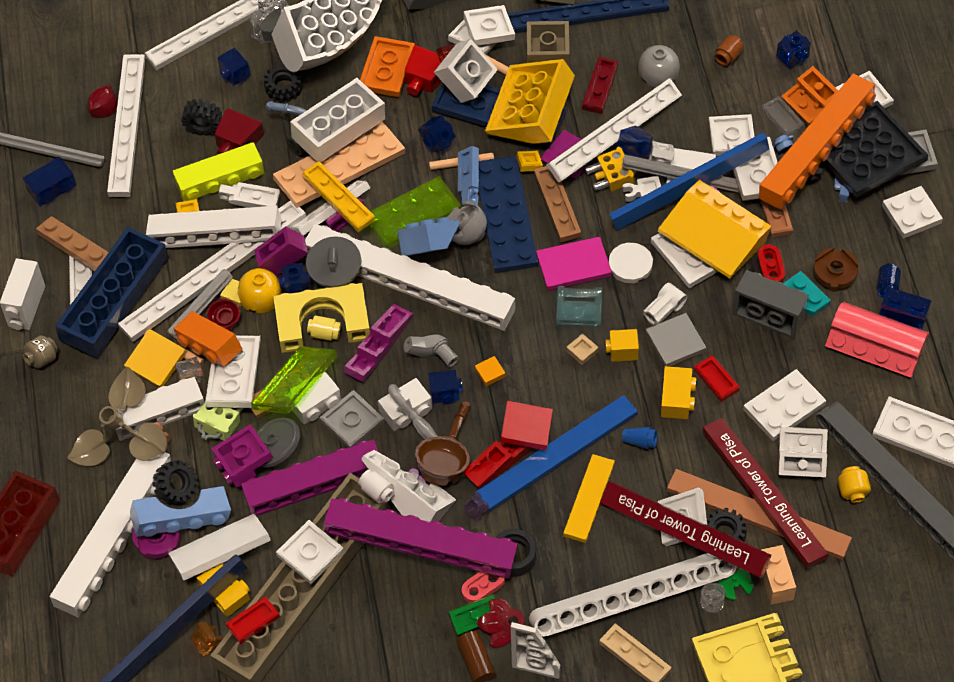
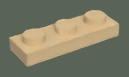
[599,624,672,682]

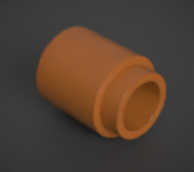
[714,35,744,66]

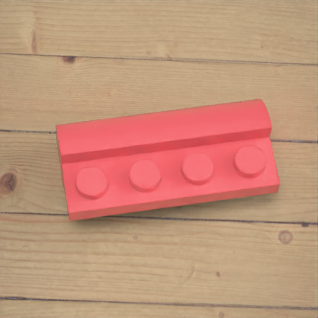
[825,302,929,377]

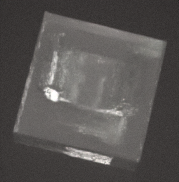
[175,356,203,383]

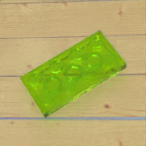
[370,176,462,249]

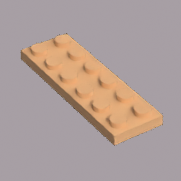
[273,121,405,208]

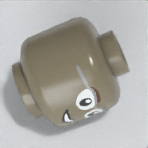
[23,335,58,369]

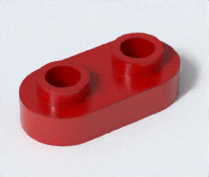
[758,245,785,283]

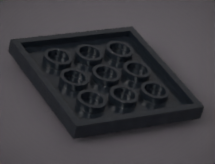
[822,101,929,198]

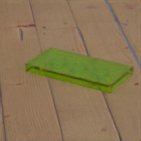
[251,346,338,414]

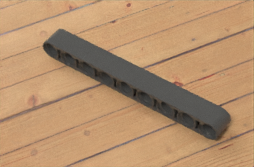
[816,401,954,560]

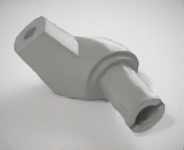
[404,335,459,367]

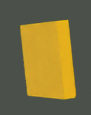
[124,329,187,387]

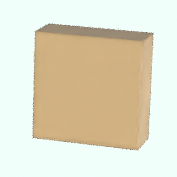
[566,334,598,365]

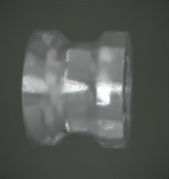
[700,583,725,613]

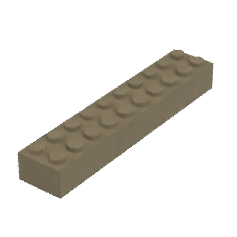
[210,473,390,682]

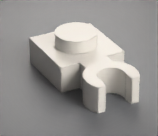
[623,176,661,202]

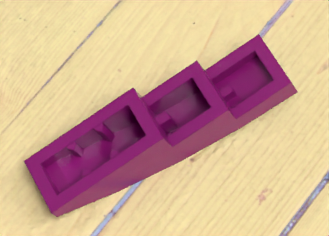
[344,304,413,382]

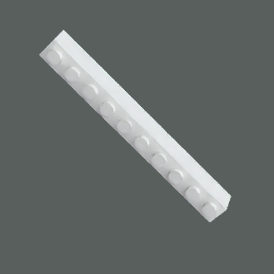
[305,224,515,331]

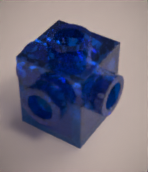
[776,30,811,69]
[418,116,456,151]
[278,263,311,294]

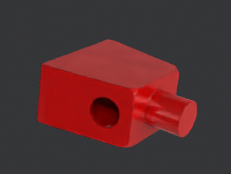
[404,45,446,96]

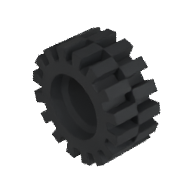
[263,63,303,103]
[181,99,222,136]
[152,460,199,504]
[706,508,747,542]

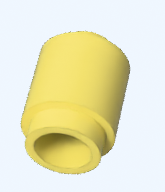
[307,316,341,341]

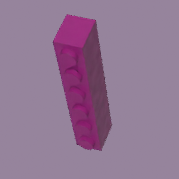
[241,439,379,516]

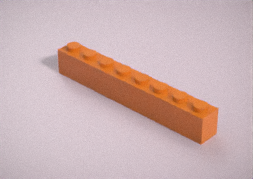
[759,74,876,210]

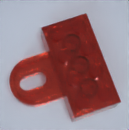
[0,470,60,577]

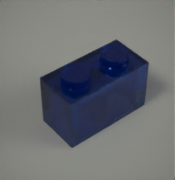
[23,156,77,207]
[879,287,932,330]

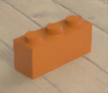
[173,311,243,367]

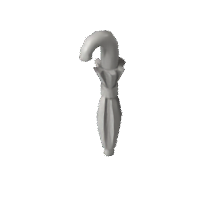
[388,384,437,439]

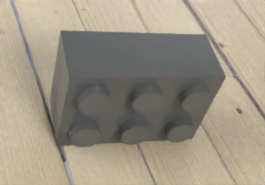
[733,270,809,340]

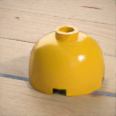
[237,268,282,314]

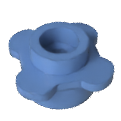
[773,135,794,153]

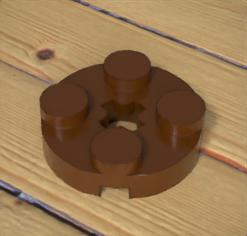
[813,248,858,292]

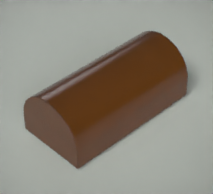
[456,631,497,682]

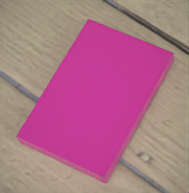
[536,237,612,291]

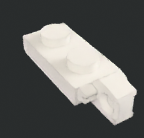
[219,182,281,208]

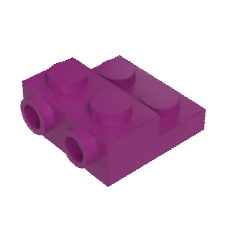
[211,424,273,488]

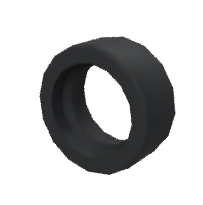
[496,529,536,577]

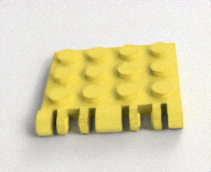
[691,613,802,682]

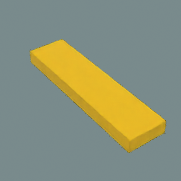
[302,161,375,233]
[563,454,615,543]

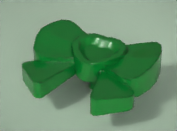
[717,568,754,601]

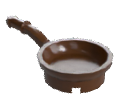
[415,401,471,486]

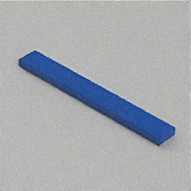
[609,132,770,231]
[475,395,638,512]

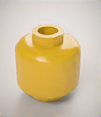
[837,466,871,503]

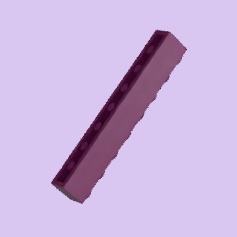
[324,498,518,578]

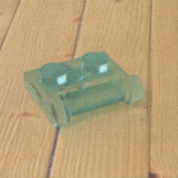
[556,286,602,326]

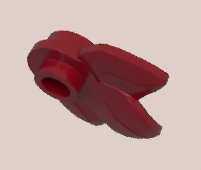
[476,599,525,647]

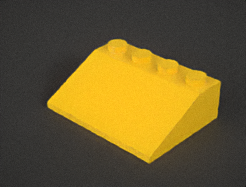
[485,59,575,144]
[658,180,771,278]

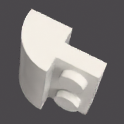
[778,427,828,477]

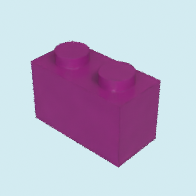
[255,226,308,276]

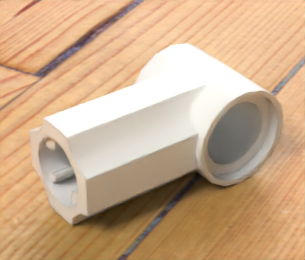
[643,283,687,325]

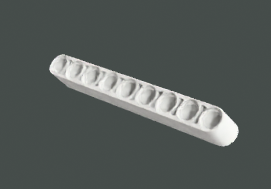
[529,553,736,636]

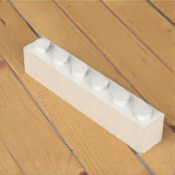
[146,206,282,248]

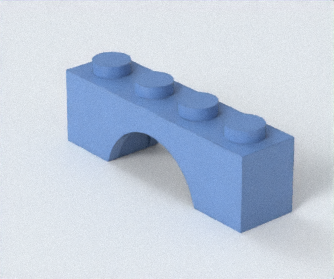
[130,486,231,537]

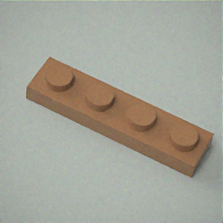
[534,166,581,243]
[36,216,109,271]

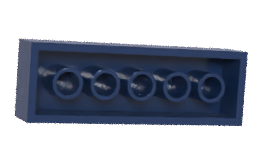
[55,227,168,358]

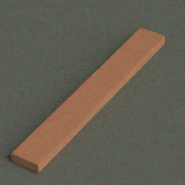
[667,469,852,560]

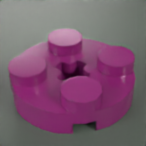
[132,529,181,559]

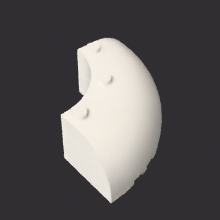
[272,0,382,72]

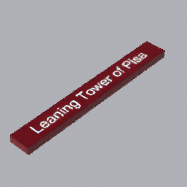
[702,418,828,568]
[600,481,772,577]

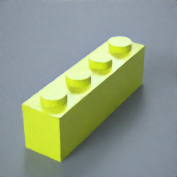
[173,142,265,202]

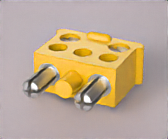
[585,147,637,192]

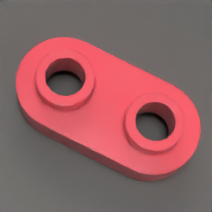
[462,572,505,603]

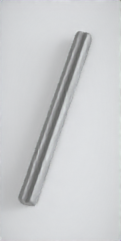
[0,132,104,167]
[622,155,740,193]

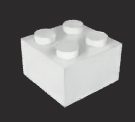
[434,39,498,103]

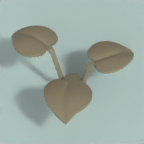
[68,367,167,467]

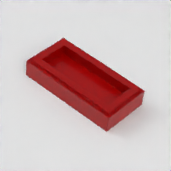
[694,355,740,402]
[226,596,280,645]

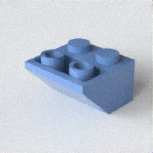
[397,217,459,256]

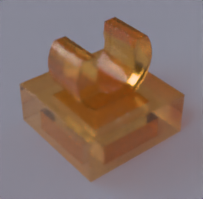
[190,621,223,656]

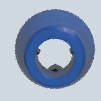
[622,427,657,450]

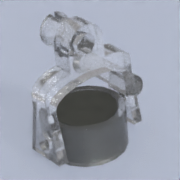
[250,0,290,44]

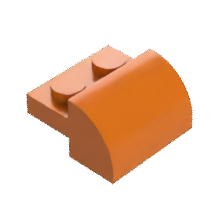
[781,66,839,126]

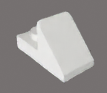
[649,141,675,164]

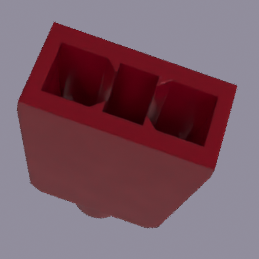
[215,108,264,155]

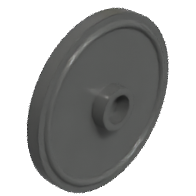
[306,236,362,288]
[257,417,300,468]

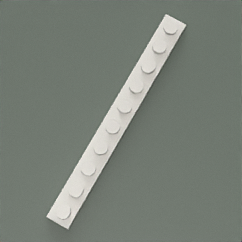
[118,201,306,342]

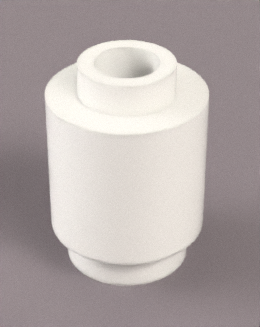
[358,469,394,503]

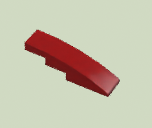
[463,441,533,488]

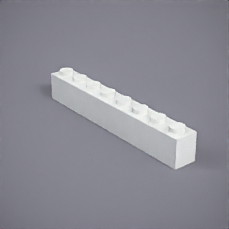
[50,452,172,617]

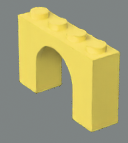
[273,283,370,353]

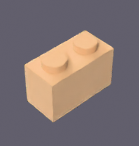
[762,545,796,605]

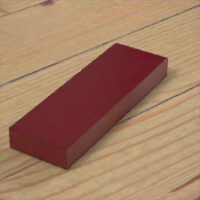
[582,57,619,114]

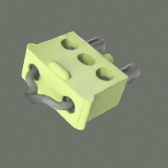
[193,403,243,441]

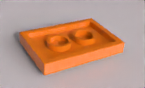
[360,36,415,97]

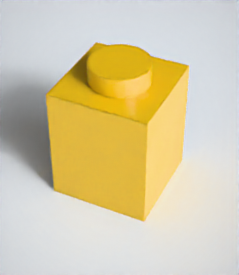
[605,329,639,362]

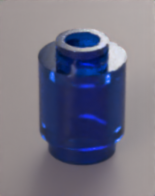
[877,263,901,298]

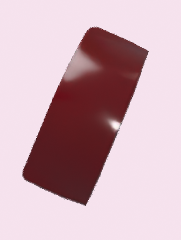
[87,85,118,118]
[207,298,240,332]

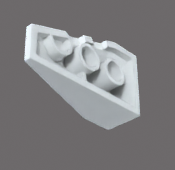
[361,450,456,522]
[511,622,560,679]

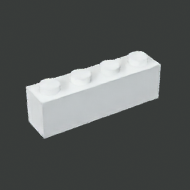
[115,377,204,441]

